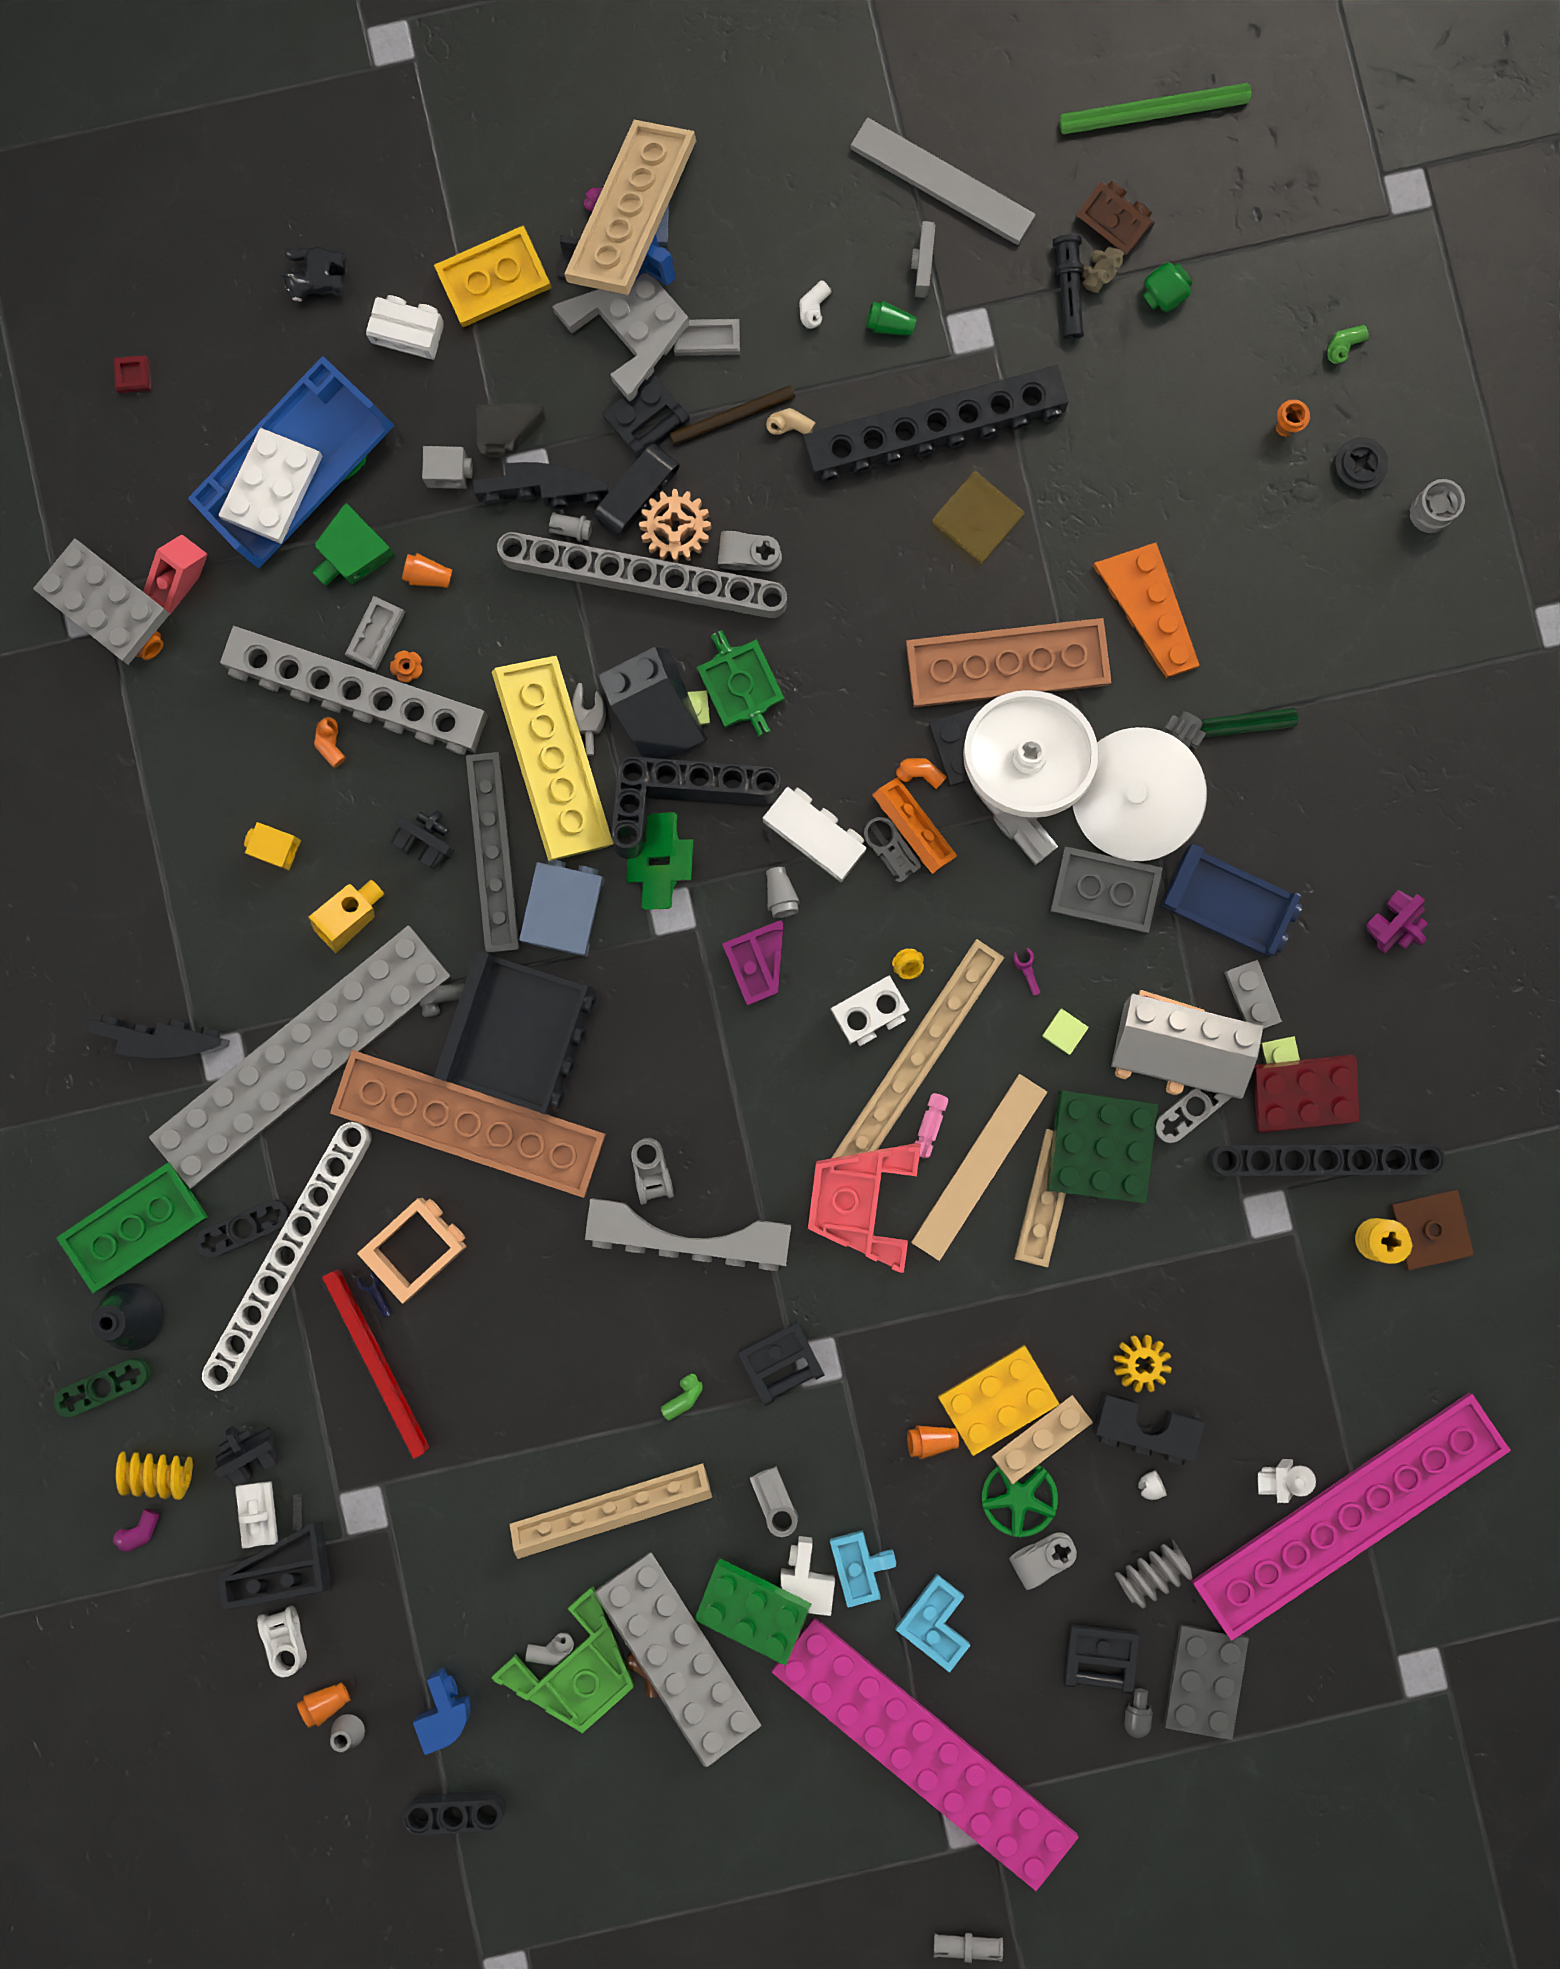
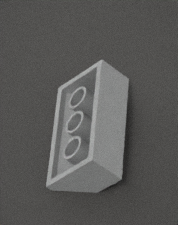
[1111,993,1263,1099]

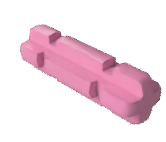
[915,1093,948,1158]

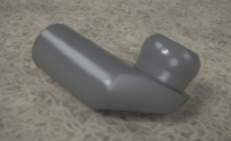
[420,983,464,1017]

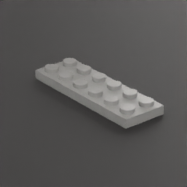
[593,1553,762,1767]

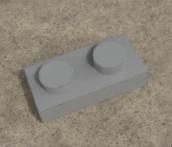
[1224,960,1282,1029]

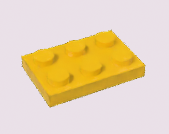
[434,225,551,328]
[938,1345,1060,1456]

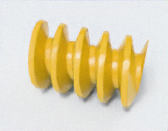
[1355,1218,1413,1264]
[116,1451,193,1500]

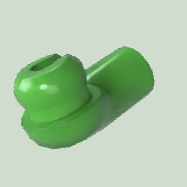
[1327,324,1368,364]
[661,1373,703,1421]

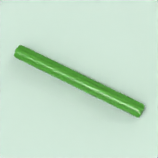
[1059,83,1252,134]

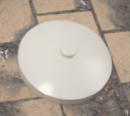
[963,690,1098,817]
[1073,727,1207,861]

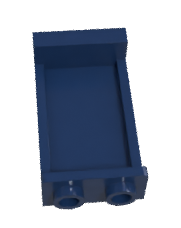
[1159,843,1302,957]

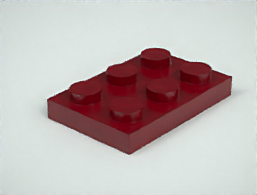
[1254,1054,1359,1133]

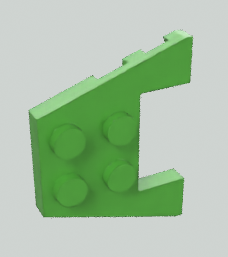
[491,1586,635,1733]

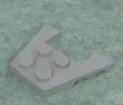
[553,273,690,402]

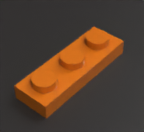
[872,777,957,874]

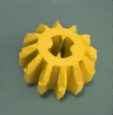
[1113,1335,1172,1393]

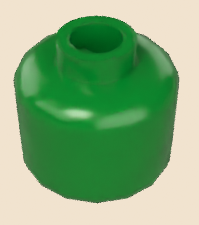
[1142,262,1193,312]

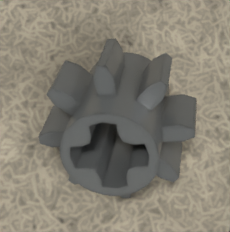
[1162,711,1206,749]

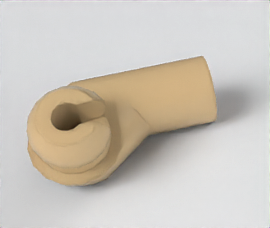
[766,408,816,435]

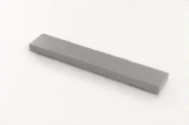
[851,117,1036,246]

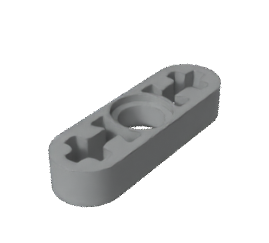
[1155,1088,1232,1143]

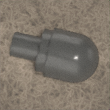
[1124,1688,1153,1738]

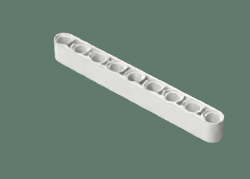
[202,1122,372,1391]

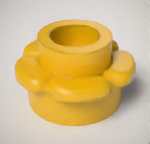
[892,949,924,979]

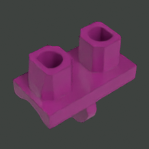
[1367,890,1428,954]

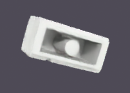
[366,295,444,360]

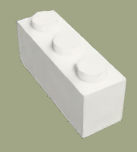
[763,787,866,882]

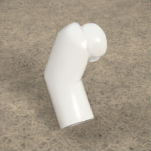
[799,280,832,329]

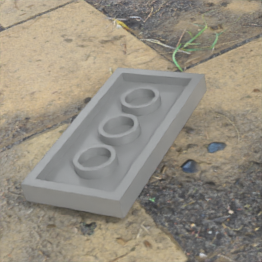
[33,538,170,665]

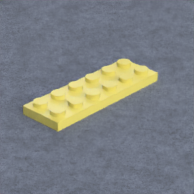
[492,656,613,861]

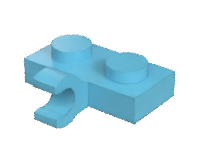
[830,1530,896,1607]

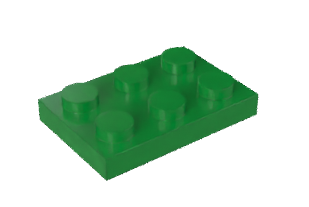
[694,1558,812,1666]

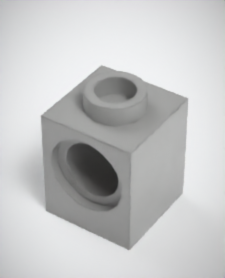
[422,446,473,489]

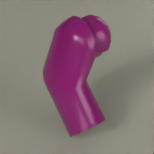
[113,1508,160,1552]

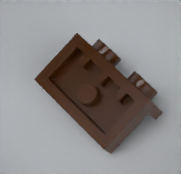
[1076,180,1155,255]

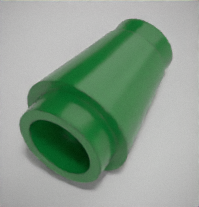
[866,300,916,336]

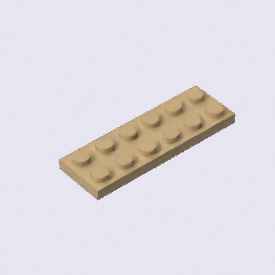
[564,120,696,295]

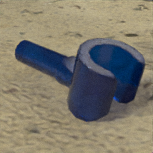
[357,1272,391,1317]

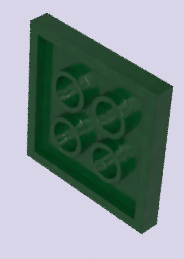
[1046,1091,1158,1204]

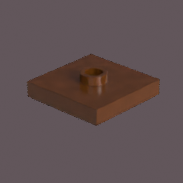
[1390,1189,1474,1270]

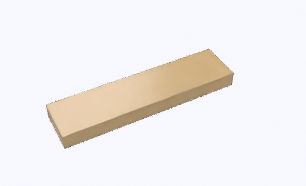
[1014,1129,1066,1267]

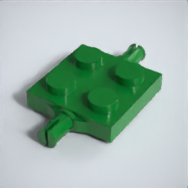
[697,630,785,737]

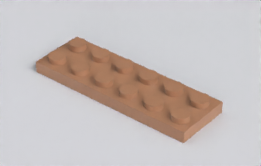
[906,618,1112,708]

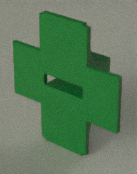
[626,812,693,910]

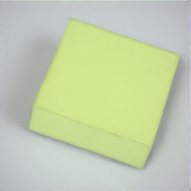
[1042,1008,1089,1055]

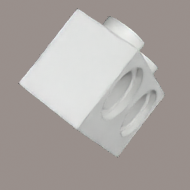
[831,975,909,1046]

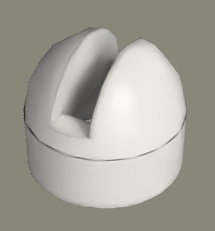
[1138,1470,1167,1500]

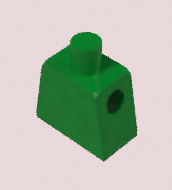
[312,503,395,587]

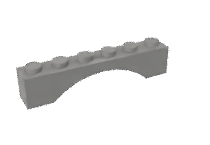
[585,1198,791,1271]

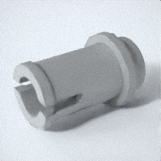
[549,512,592,542]

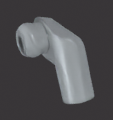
[525,1633,574,1666]

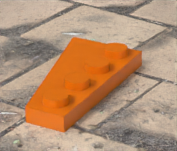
[1093,543,1200,679]

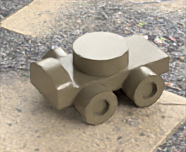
[1081,247,1124,293]

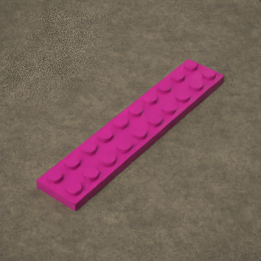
[1191,1393,1511,1641]
[772,1617,1079,1891]

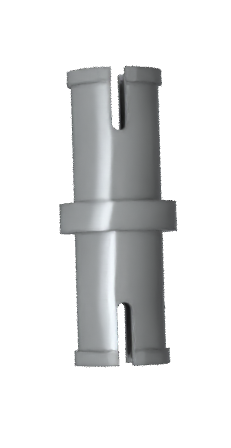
[934,1933,1003,1963]

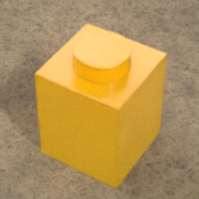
[244,822,301,871]

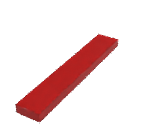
[322,1270,429,1459]

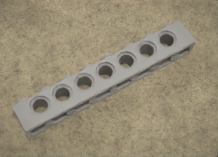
[220,626,488,755]

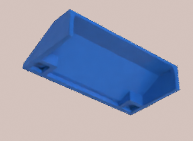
[188,356,395,569]

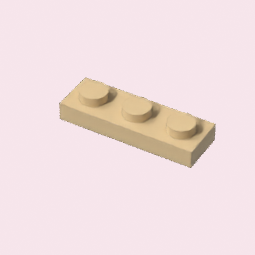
[992,1395,1093,1484]

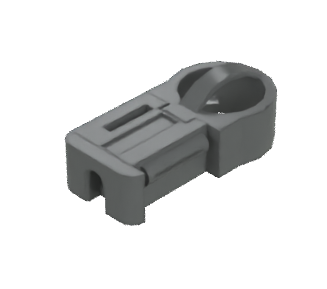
[862,817,921,882]

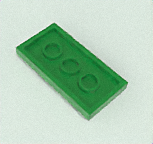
[56,1162,208,1294]

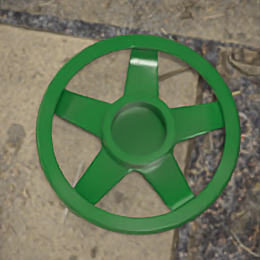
[982,1465,1058,1537]

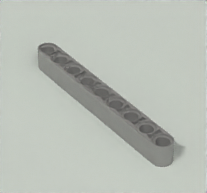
[497,532,787,618]

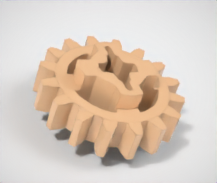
[639,489,711,563]

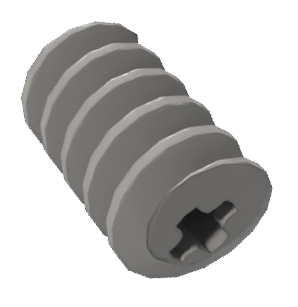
[1114,1539,1193,1608]

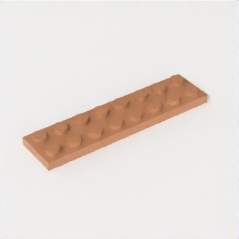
[330,1050,606,1198]

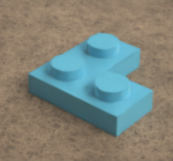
[895,1573,970,1672]

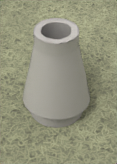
[766,867,800,918]
[330,1714,365,1752]

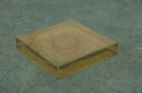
[932,471,1025,564]

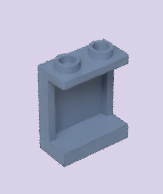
[519,859,604,957]

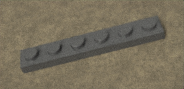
[466,752,520,954]

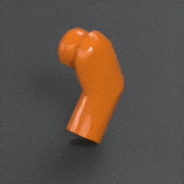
[314,717,346,768]
[896,758,947,789]

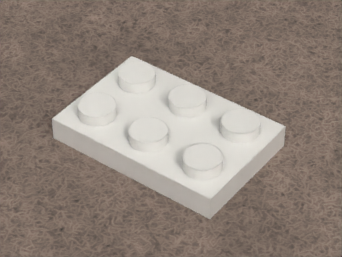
[219,428,323,544]

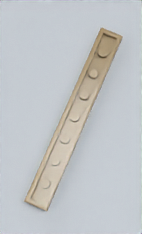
[832,939,1004,1158]

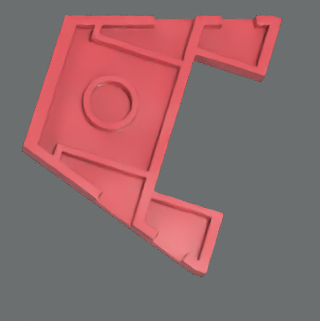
[808,1143,921,1273]

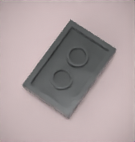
[1050,846,1163,934]
[1163,1624,1249,1740]

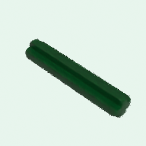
[1200,708,1299,738]

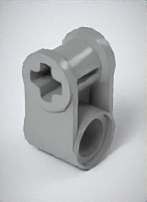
[717,531,782,572]
[631,1138,674,1205]
[1009,1532,1077,1590]

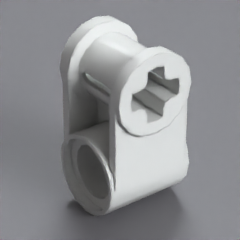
[257,1605,307,1677]

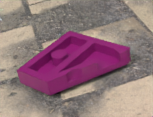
[722,920,783,1006]

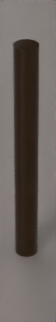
[669,385,795,446]

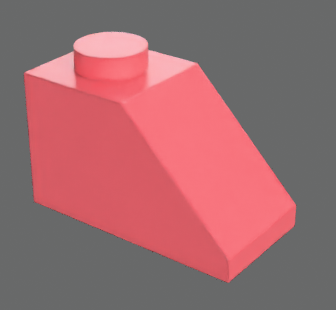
[143,535,208,615]

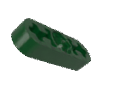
[54,1358,151,1417]

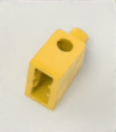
[309,880,384,954]

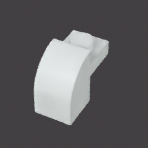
[781,1536,835,1616]

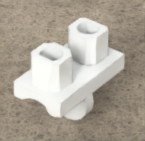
[1258,1459,1316,1503]
[236,1481,278,1548]

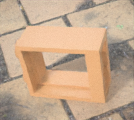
[357,1198,467,1304]

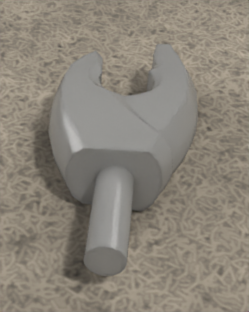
[572,683,606,756]

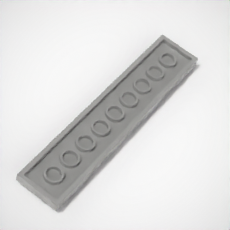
[149,925,452,1189]

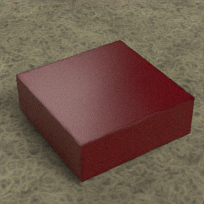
[113,355,151,393]

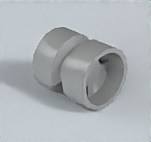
[1410,479,1465,533]

